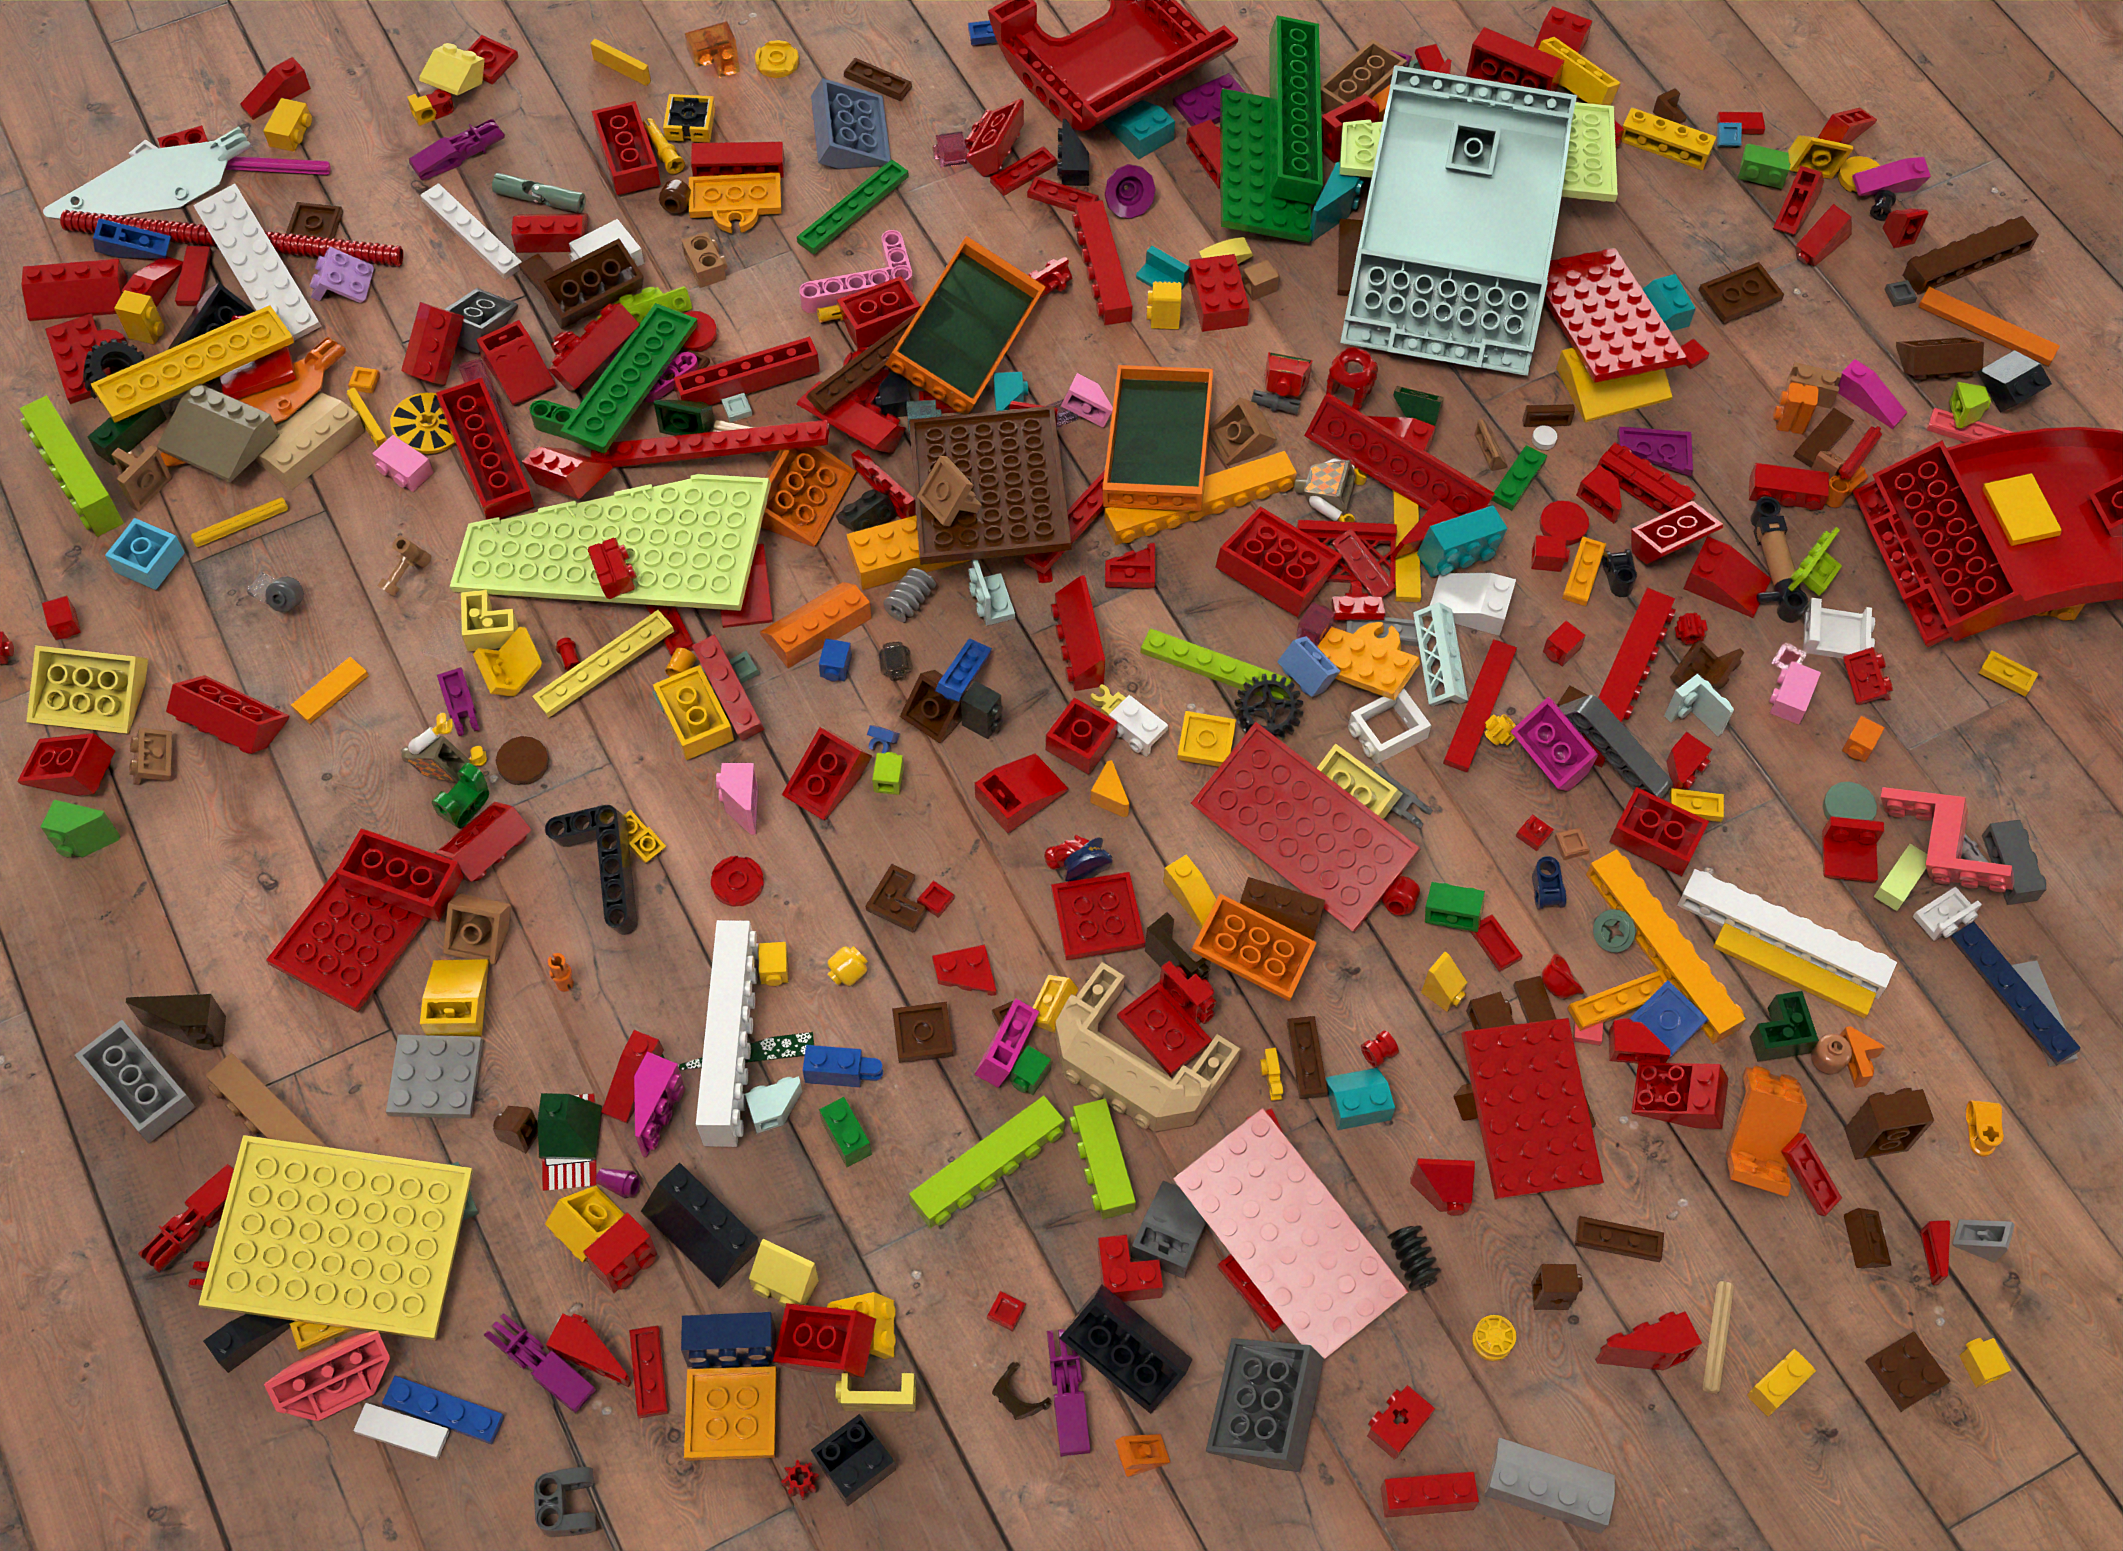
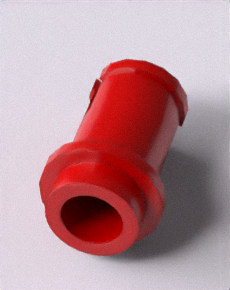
[556,637,580,671]

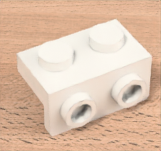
[1109,695,1168,757]
[1913,887,1982,941]

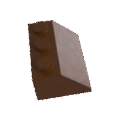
[1896,337,1984,379]
[1240,877,1325,941]

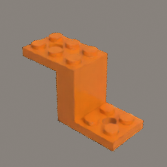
[1726,1066,1808,1197]

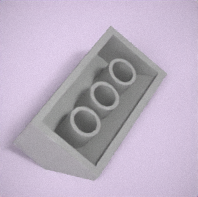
[1484,1438,1615,1534]

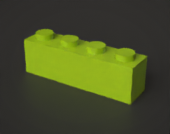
[1069,1098,1136,1220]

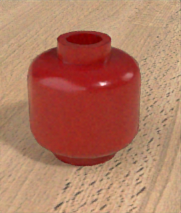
[1382,876,1420,916]

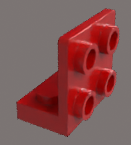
[1822,816,1884,883]

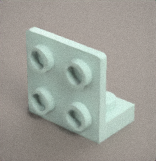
[968,559,1015,626]
[1664,674,1734,736]

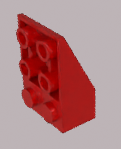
[476,320,556,406]
[975,753,1069,833]
[1631,1062,1729,1129]
[1595,1311,1702,1371]

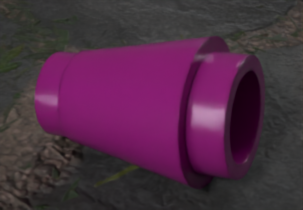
[596,1168,641,1199]

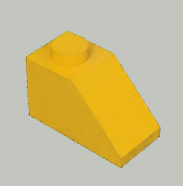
[1421,952,1467,1012]

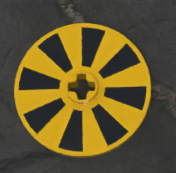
[390,393,455,454]

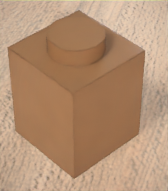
[1242,260,1280,301]

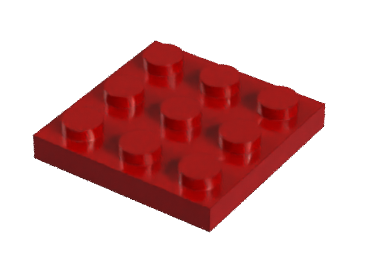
[1051,872,1145,960]

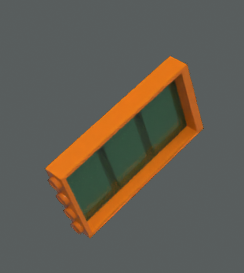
[885,236,1045,414]
[1103,365,1213,511]

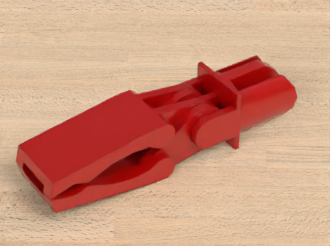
[138,1164,234,1273]

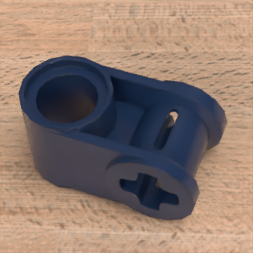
[1532,856,1566,909]

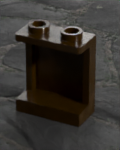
[1145,912,1211,982]

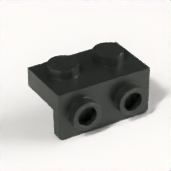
[835,489,897,532]

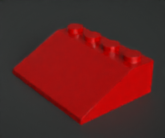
[1215,506,1343,617]

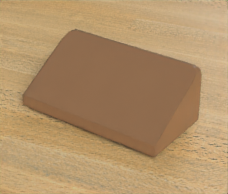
[1475,418,1508,471]

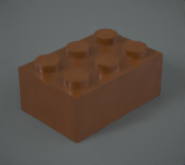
[1845,1088,1934,1160]

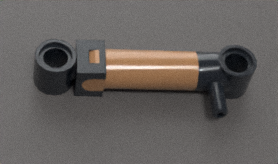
[1750,496,1808,623]

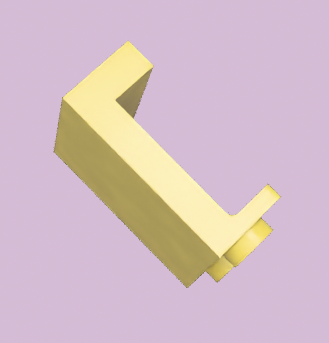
[836,1373,916,1412]

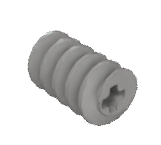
[883,568,936,622]

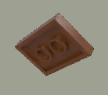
[1698,262,1784,324]

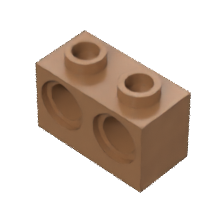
[681,231,728,288]

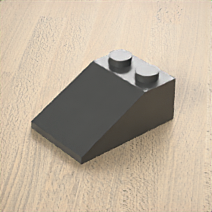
[445,288,518,354]

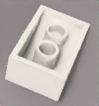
[1427,573,1516,636]

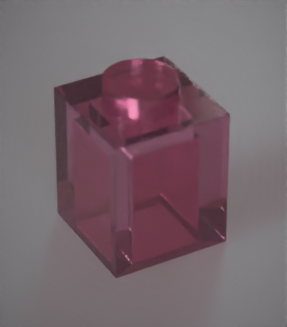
[932,131,967,168]
[1296,602,1335,646]

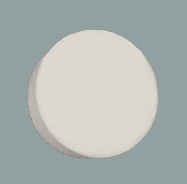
[1532,426,1557,450]

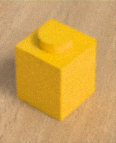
[758,942,788,986]
[1959,1338,2011,1388]

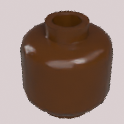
[659,179,691,214]

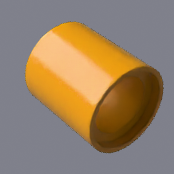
[665,648,696,677]

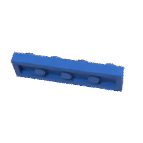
[935,638,992,702]
[382,1376,504,1445]

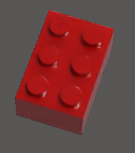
[1189,254,1250,332]
[1609,787,1709,876]
[773,1303,877,1378]

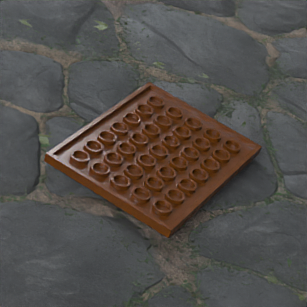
[909,406,1072,565]

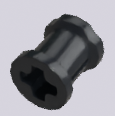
[1870,190,1896,221]

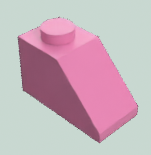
[1061,373,1113,428]

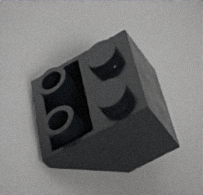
[811,1414,896,1507]

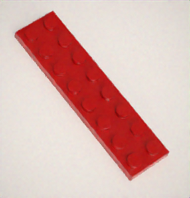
[1304,393,1495,516]

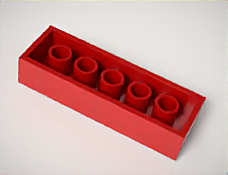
[436,377,534,520]

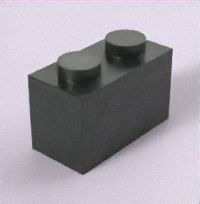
[961,681,1003,739]

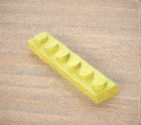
[532,610,674,718]

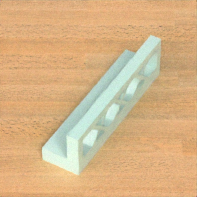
[1413,602,1468,706]

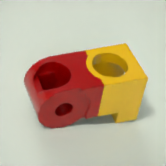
[407,89,454,126]

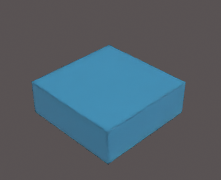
[1717,123,1742,147]

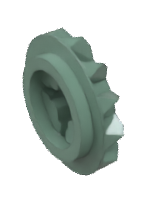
[1593,909,1637,952]

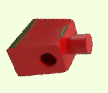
[1264,352,1313,397]

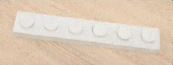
[420,183,522,280]

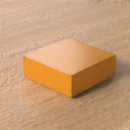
[348,366,380,394]

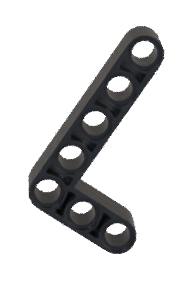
[545,805,637,935]

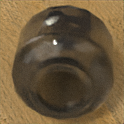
[878,641,913,681]

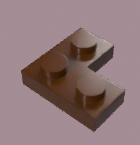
[866,864,926,933]

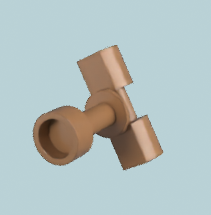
[377,535,431,597]

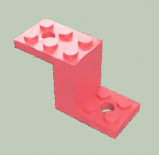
[1881,787,2014,892]

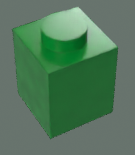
[1010,1045,1051,1095]

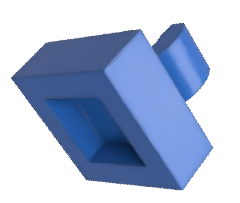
[867,725,900,753]

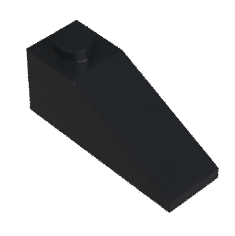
[203,1314,295,1373]

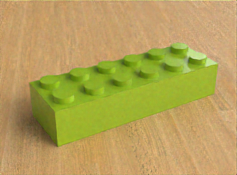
[19,395,124,537]

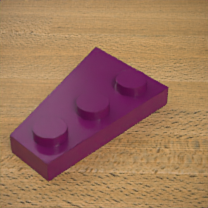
[1617,426,1693,476]

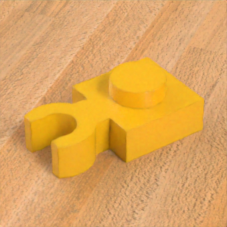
[1259,1048,1283,1101]

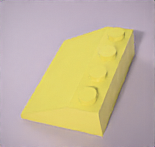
[26,645,148,734]

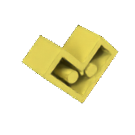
[461,590,518,651]

